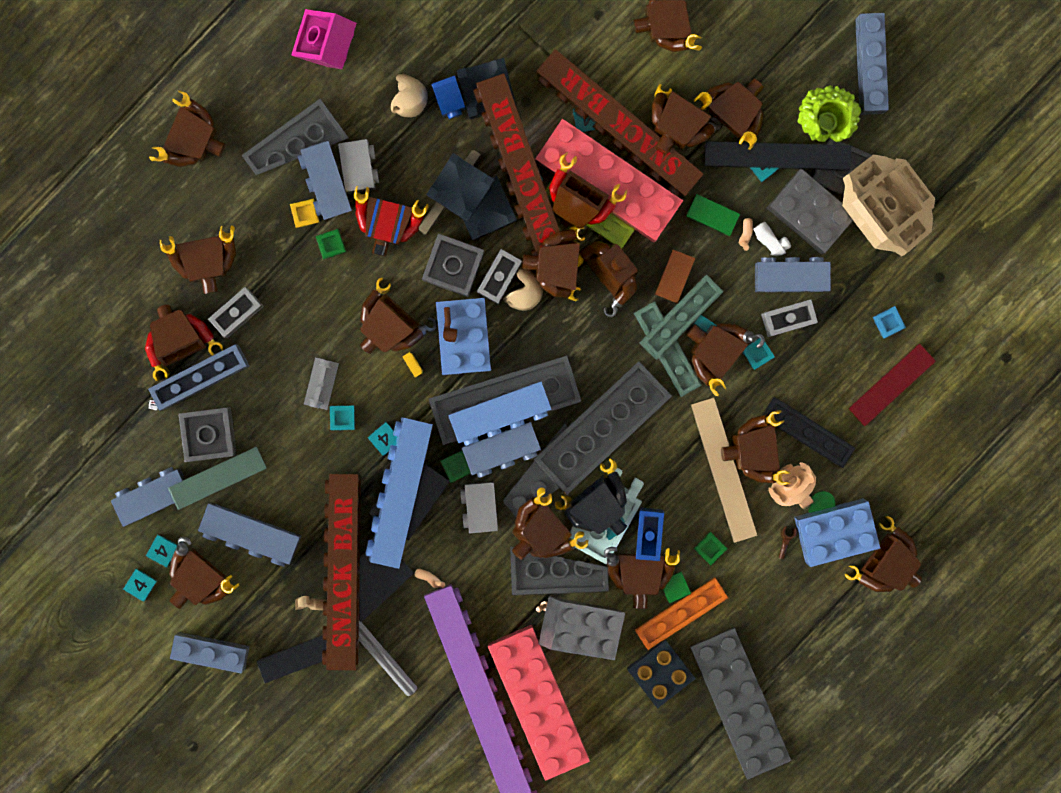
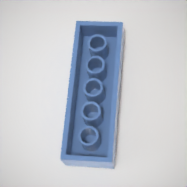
[365,418,433,569]

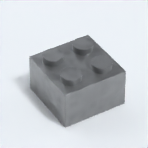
[422,234,484,297]
[179,407,237,462]

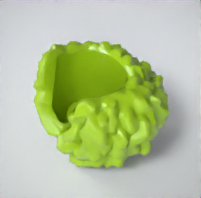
[797,85,861,142]

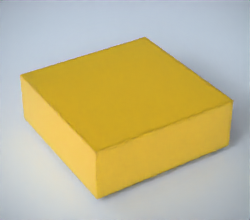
[290,199,320,228]
[403,352,423,378]

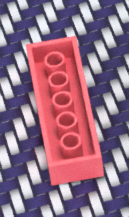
[535,119,683,243]
[488,625,590,781]

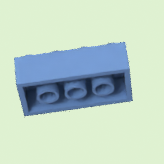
[448,382,551,446]

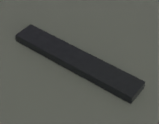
[705,141,851,171]

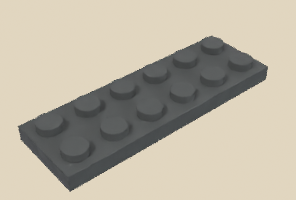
[429,356,581,445]
[533,361,672,495]
[690,627,791,780]

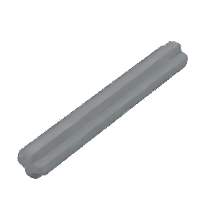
[359,621,417,696]

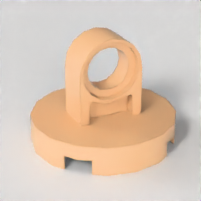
[769,463,816,510]

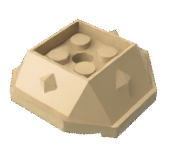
[842,155,935,256]

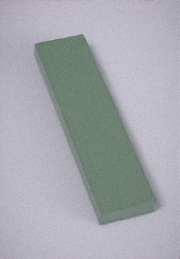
[639,275,724,360]
[633,301,702,397]
[168,447,267,510]

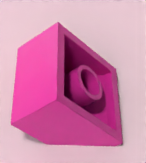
[291,9,357,69]

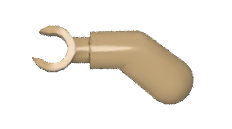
[295,596,327,610]

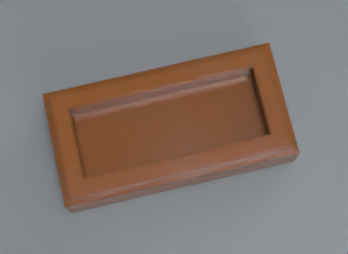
[655,250,695,303]

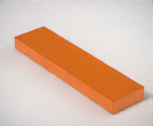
[634,577,728,650]

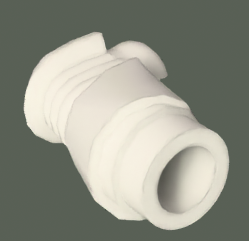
[753,221,791,256]

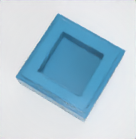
[872,306,906,339]

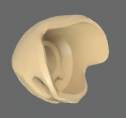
[391,74,428,117]
[503,267,543,311]

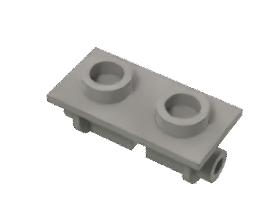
[304,357,339,410]

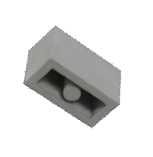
[338,139,379,194]
[477,249,522,304]
[208,287,264,338]
[761,299,818,337]
[460,481,498,533]

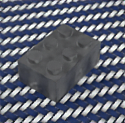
[767,169,853,254]
[538,597,625,660]

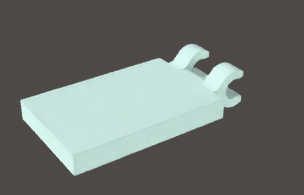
[570,468,644,565]

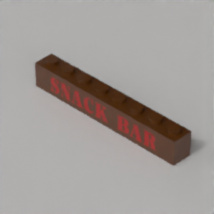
[536,49,703,198]
[473,73,560,255]
[322,474,361,670]

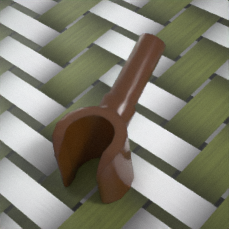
[443,307,458,342]
[779,526,797,560]

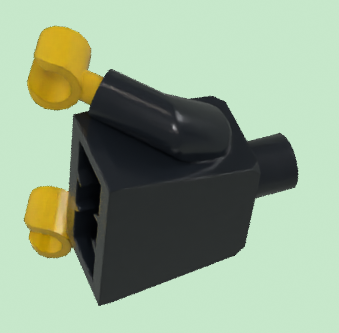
[555,458,627,535]

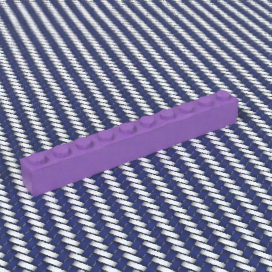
[424,584,538,793]

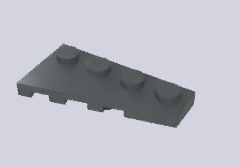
[242,99,348,175]
[503,423,568,517]
[510,547,609,596]

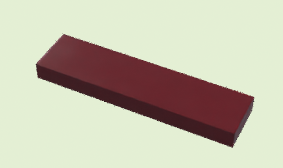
[848,344,936,426]

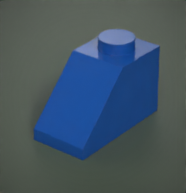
[432,76,466,119]
[636,508,664,561]

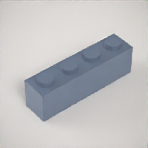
[856,13,889,115]
[148,344,250,411]
[198,502,301,567]

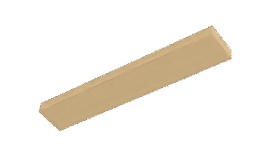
[691,398,757,543]

